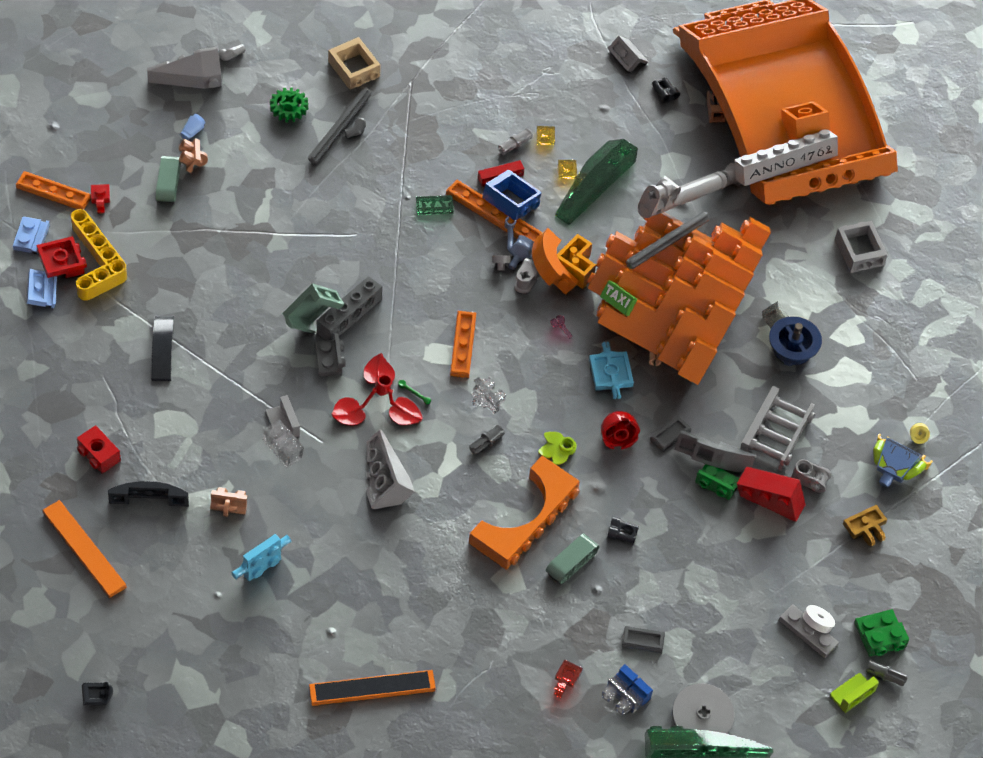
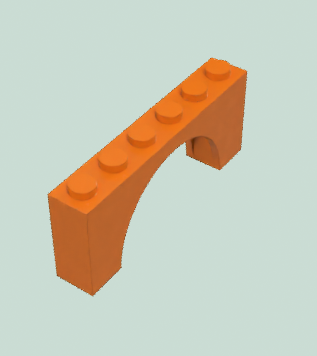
[469,456,580,570]

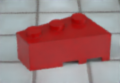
[737,466,806,522]

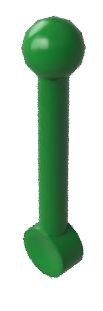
[398,380,431,405]

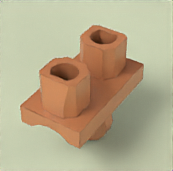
[179,138,208,173]
[210,487,247,517]

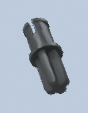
[469,425,505,454]
[866,660,907,686]

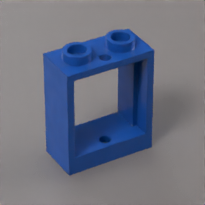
[482,170,542,221]

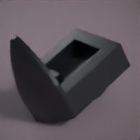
[82,682,113,705]

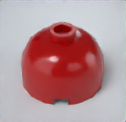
[601,411,640,449]

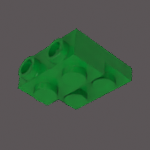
[854,609,909,657]

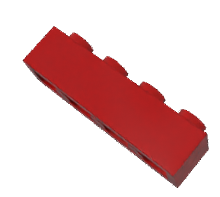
[478,160,525,186]

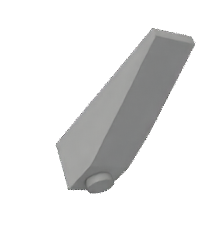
[147,47,222,89]
[367,429,415,509]

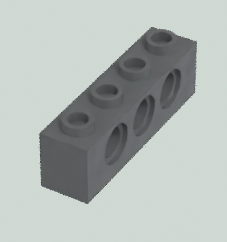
[316,276,383,340]

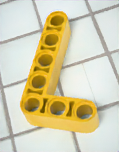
[71,209,127,301]

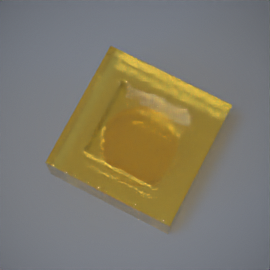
[536,126,555,145]
[558,160,577,179]

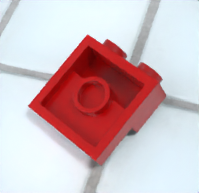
[36,236,87,278]

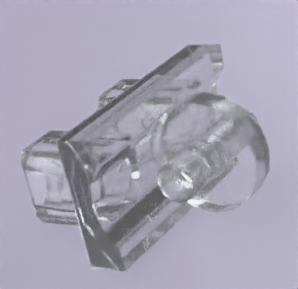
[472,377,506,414]

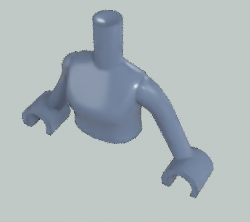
[504,216,534,270]

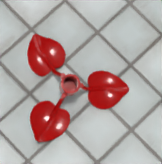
[332,353,423,426]

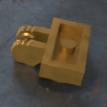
[843,505,887,546]

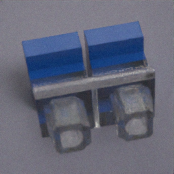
[602,664,653,715]

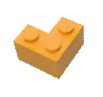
[557,234,596,289]

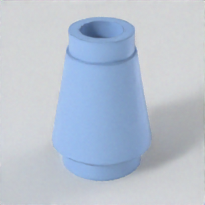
[180,114,205,141]

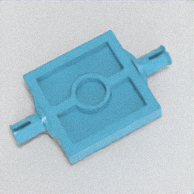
[589,342,634,399]
[231,534,291,581]

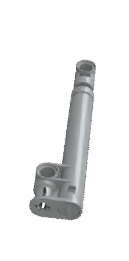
[637,162,741,218]

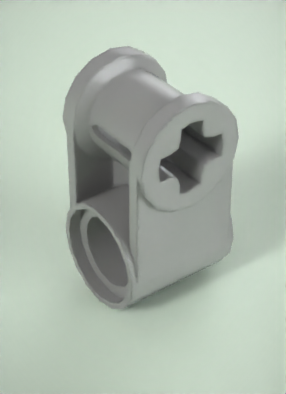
[514,258,540,294]
[792,459,832,493]

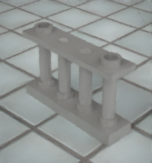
[740,386,815,472]

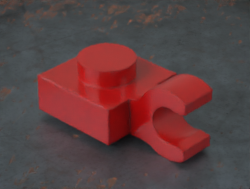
[91,184,110,213]

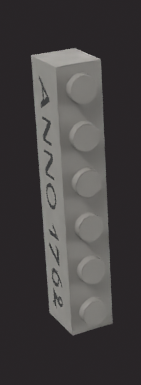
[734,130,838,186]

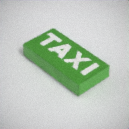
[600,280,638,316]

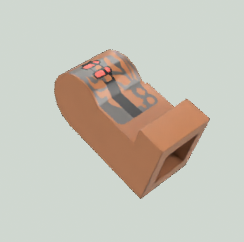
[707,91,726,123]

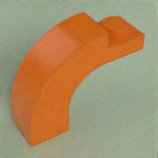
[532,228,579,295]

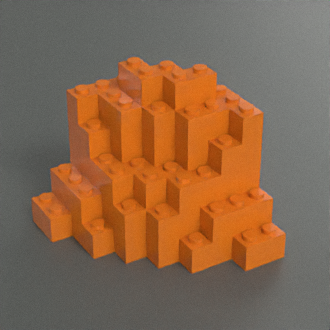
[587,212,771,385]

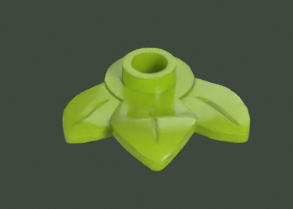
[538,432,577,465]

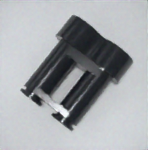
[652,77,680,103]
[607,516,639,544]

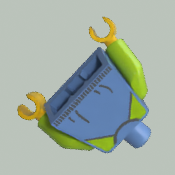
[873,434,933,488]

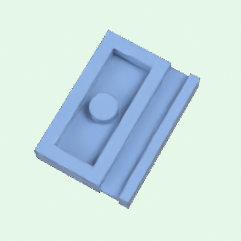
[13,217,50,254]
[27,269,57,308]

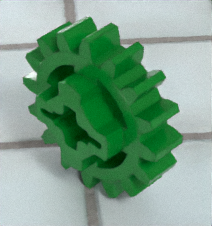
[270,87,309,122]

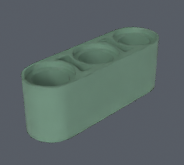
[156,156,181,202]
[546,533,600,584]

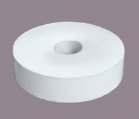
[803,605,835,633]

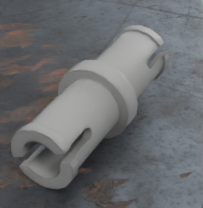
[498,128,533,156]

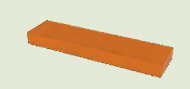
[16,171,91,210]
[450,311,476,378]

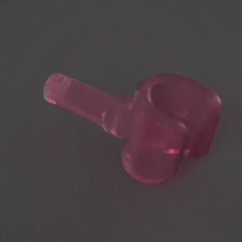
[550,315,573,339]

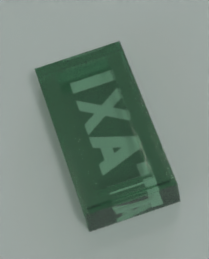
[416,195,454,215]

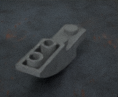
[674,430,756,473]

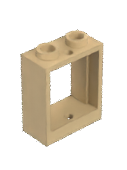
[328,37,381,90]

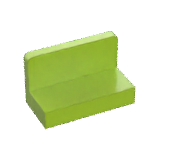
[830,673,879,713]

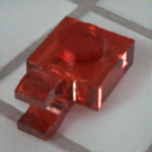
[554,660,583,698]

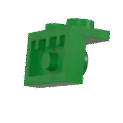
[695,464,739,500]

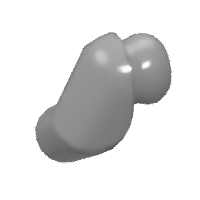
[218,44,245,61]

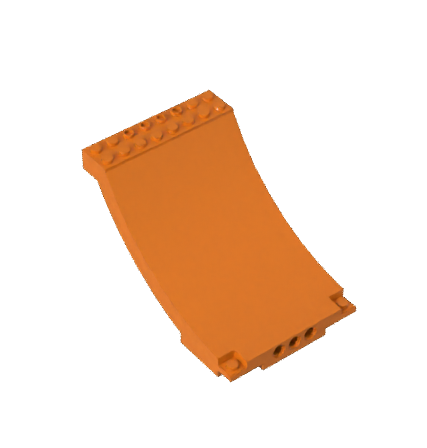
[673,0,898,205]

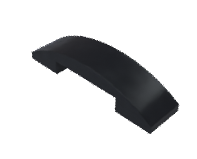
[151,316,174,381]
[108,481,189,507]

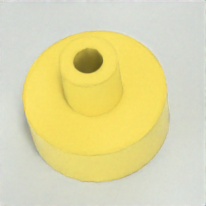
[910,423,930,444]

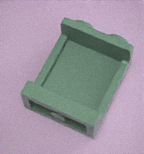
[282,284,344,334]

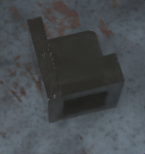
[762,301,789,328]

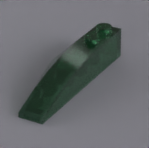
[555,139,638,225]
[644,726,773,758]

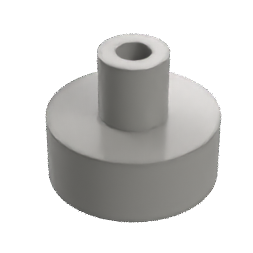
[492,255,510,270]

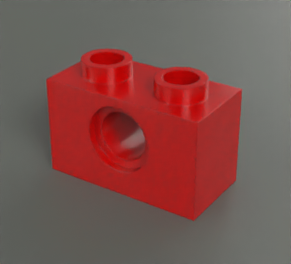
[77,425,121,474]

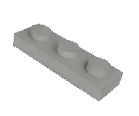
[779,604,839,658]

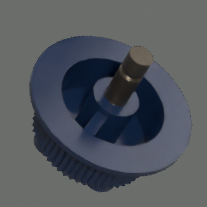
[769,316,822,366]

